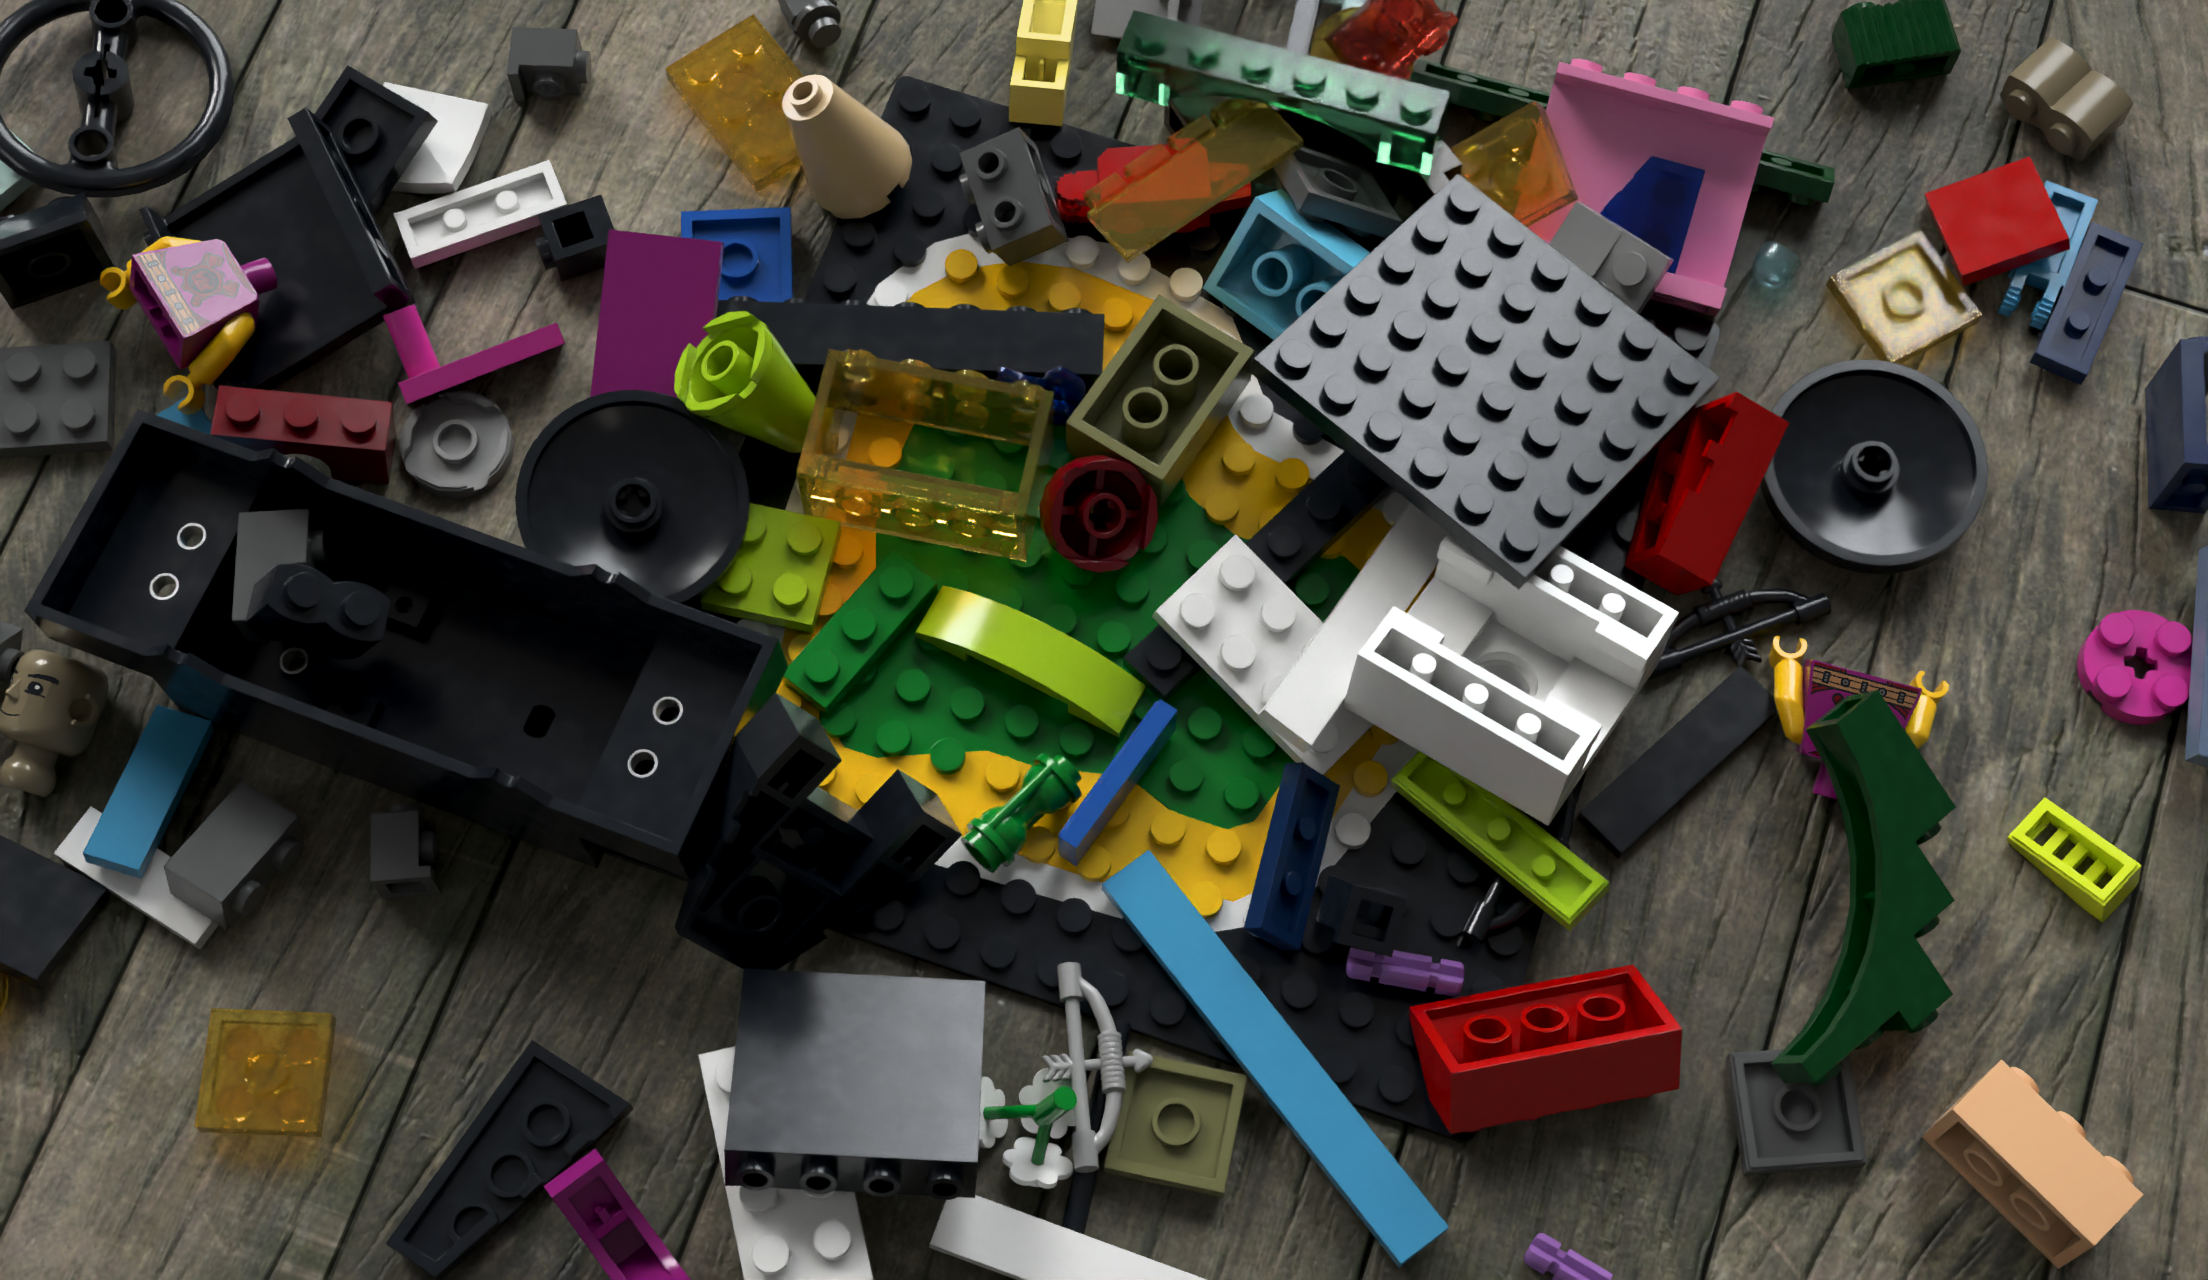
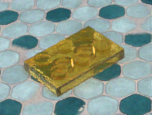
[665,14,804,193]

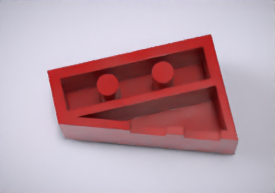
[1625,391,1789,596]

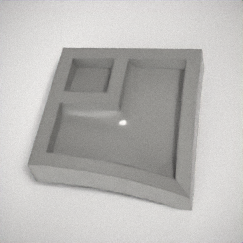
[1549,201,1674,315]

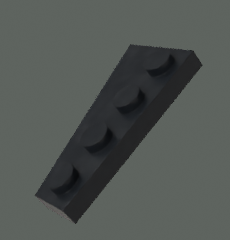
[386,1040,633,1280]

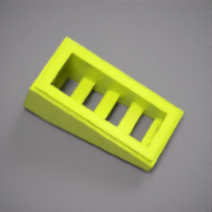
[2007,797,2142,922]

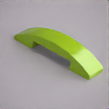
[915,585,1146,738]

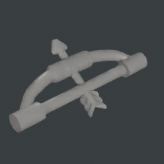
[1041,962,1153,1173]

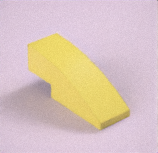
[1009,0,1078,126]

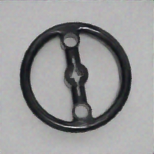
[0,0,234,198]

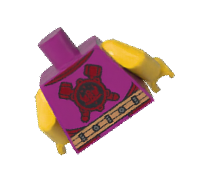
[100,236,277,415]
[1768,636,1949,800]

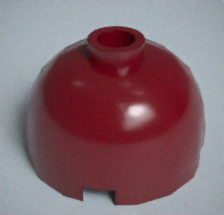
[1039,455,1158,573]

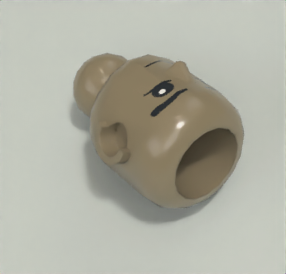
[0,649,109,797]

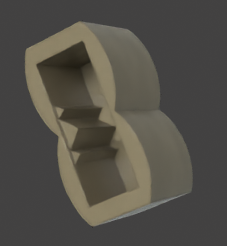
[2000,37,2134,162]

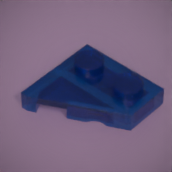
[1600,156,1705,274]

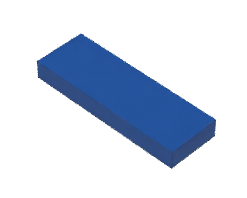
[1058,699,1177,866]

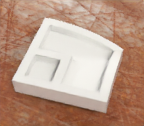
[383,82,491,194]

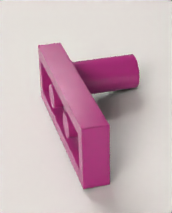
[383,304,565,404]

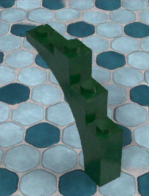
[1771,690,1956,1086]

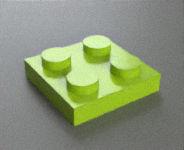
[700,503,842,633]

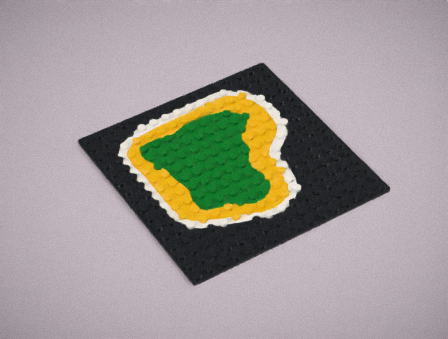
[604,76,1720,1143]

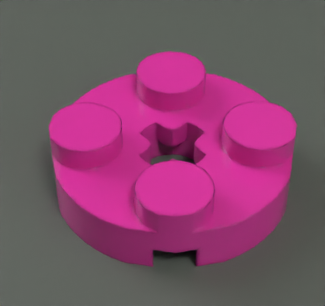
[2077,610,2192,725]

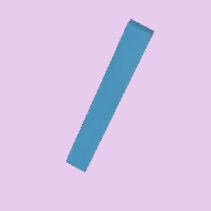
[1102,850,1449,1268]

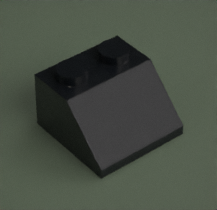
[0,192,116,310]

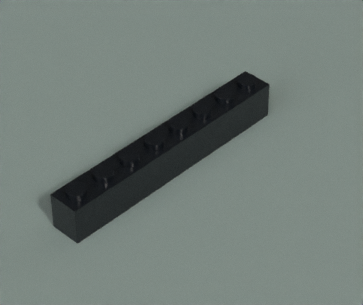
[716,296,1104,399]

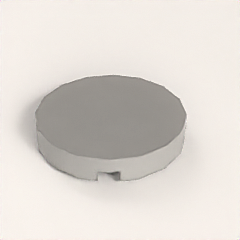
[399,391,514,499]

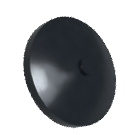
[1760,360,1988,574]
[515,390,750,606]

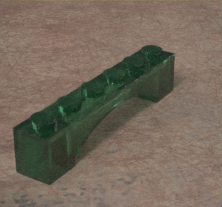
[1116,10,1451,175]

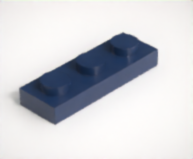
[2029,222,2143,385]
[1244,762,1340,951]

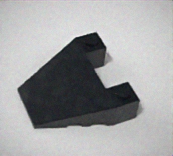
[675,693,962,970]

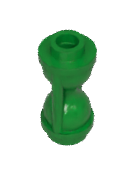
[961,753,1082,873]

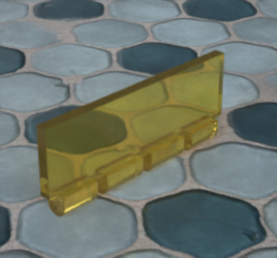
[1083,89,1304,263]

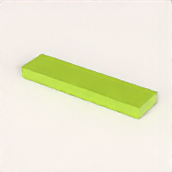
[1391,751,1610,932]

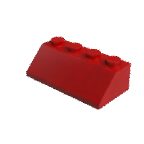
[1409,964,1682,1134]

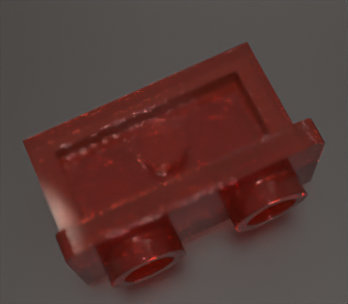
[1324,0,1459,91]

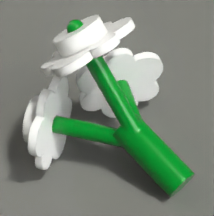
[979,1068,1077,1189]

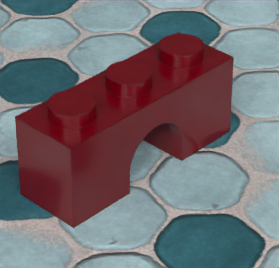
[210,385,396,485]

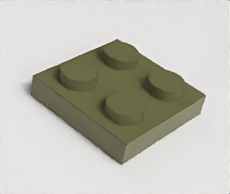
[1104,1051,1247,1198]

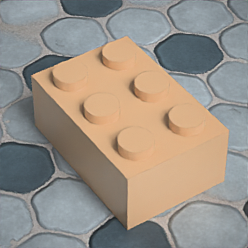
[1922,1060,2144,1269]

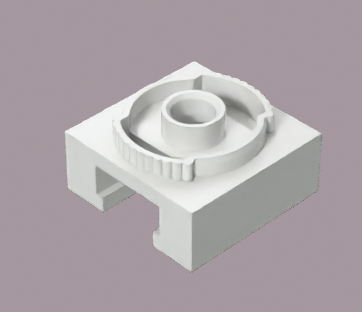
[1343,533,1679,826]

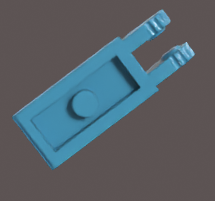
[1997,180,2098,330]

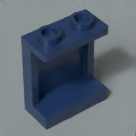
[2145,336,2208,514]

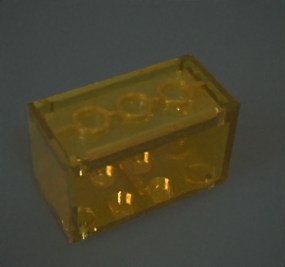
[796,349,1054,562]

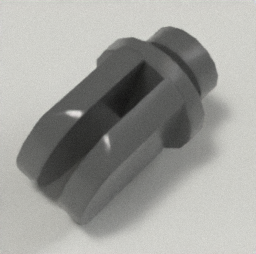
[778,0,841,48]

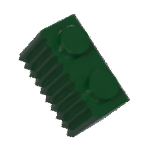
[1832,0,1961,89]

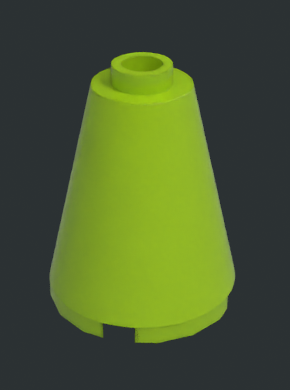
[674,311,826,453]

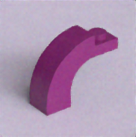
[543,1149,691,1280]

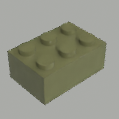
[1066,295,1254,508]

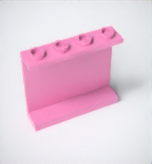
[1516,59,1774,317]

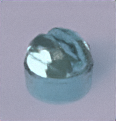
[1753,241,1802,289]

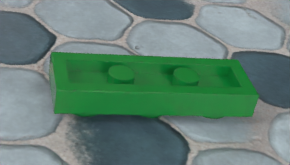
[782,549,938,716]

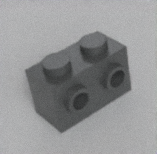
[959,127,1069,266]

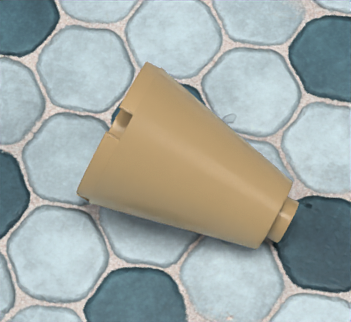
[782,74,912,219]

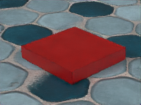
[1924,156,2070,286]

